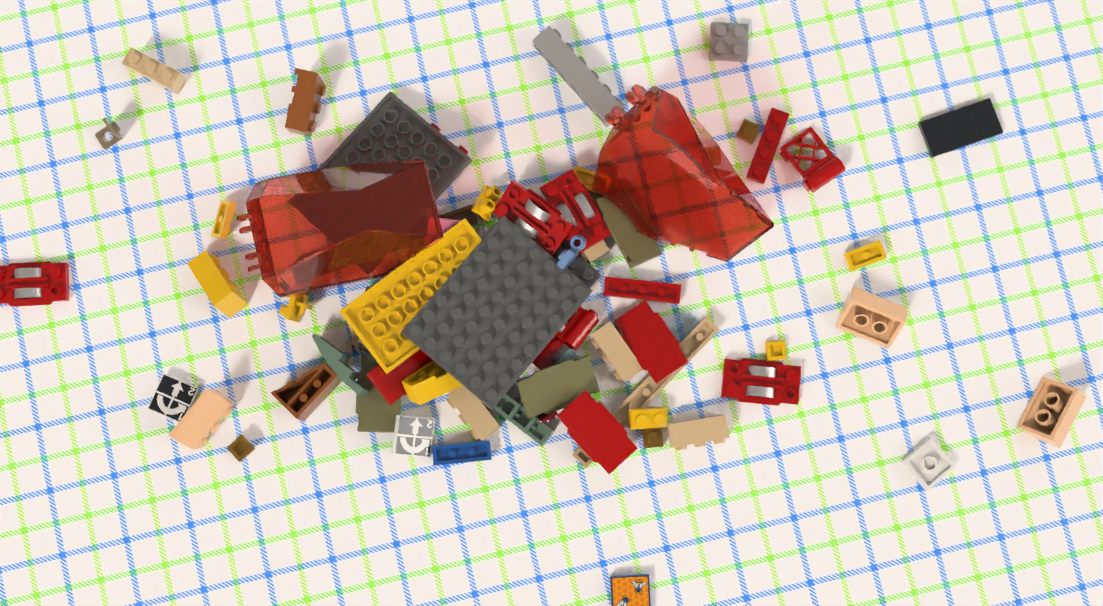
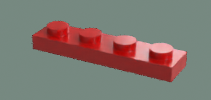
[746,107,790,184]
[603,276,682,304]

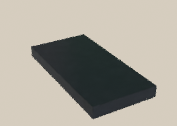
[918,98,1004,158]

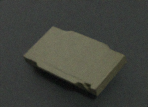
[595,188,663,269]
[355,354,401,433]
[516,355,600,418]

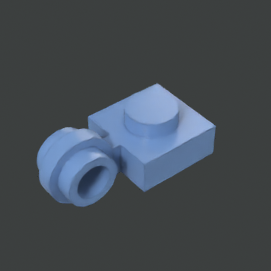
[556,235,586,269]

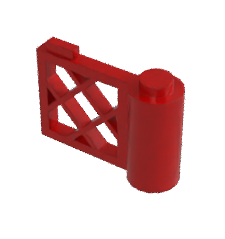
[779,127,846,193]
[555,307,599,351]

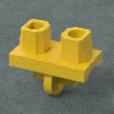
[471,184,502,222]
[279,285,312,323]

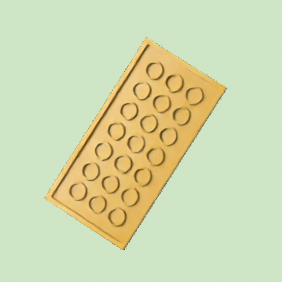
[339,218,482,374]

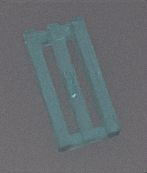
[668,309,699,342]

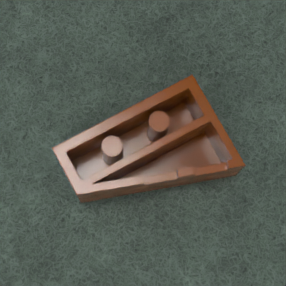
[285,68,326,137]
[270,363,342,421]

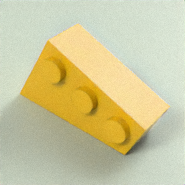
[187,250,249,318]
[402,360,463,405]

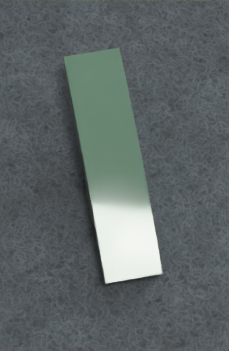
[312,333,370,397]
[493,394,554,447]

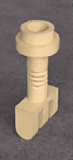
[342,317,368,355]

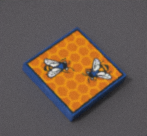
[610,574,651,606]

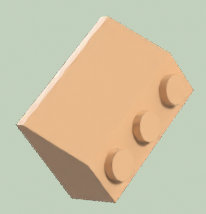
[835,286,907,348]
[1017,376,1086,448]
[169,388,235,450]

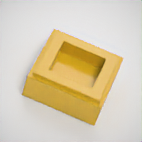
[764,340,787,361]

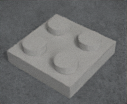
[709,22,749,62]

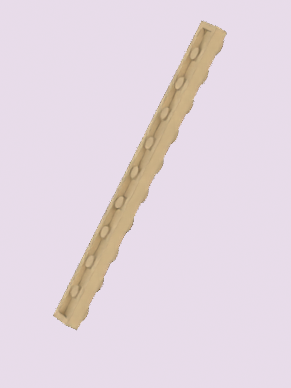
[572,317,720,468]

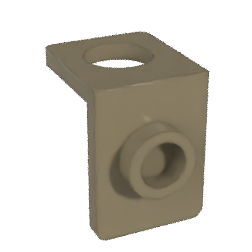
[95,117,123,150]

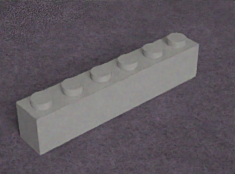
[532,26,625,128]

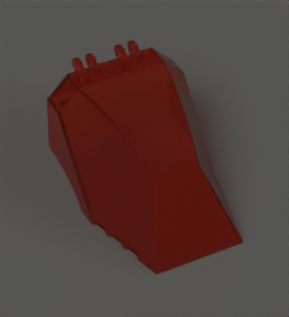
[592,84,774,262]
[236,160,444,298]

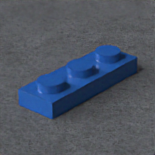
[432,440,492,465]

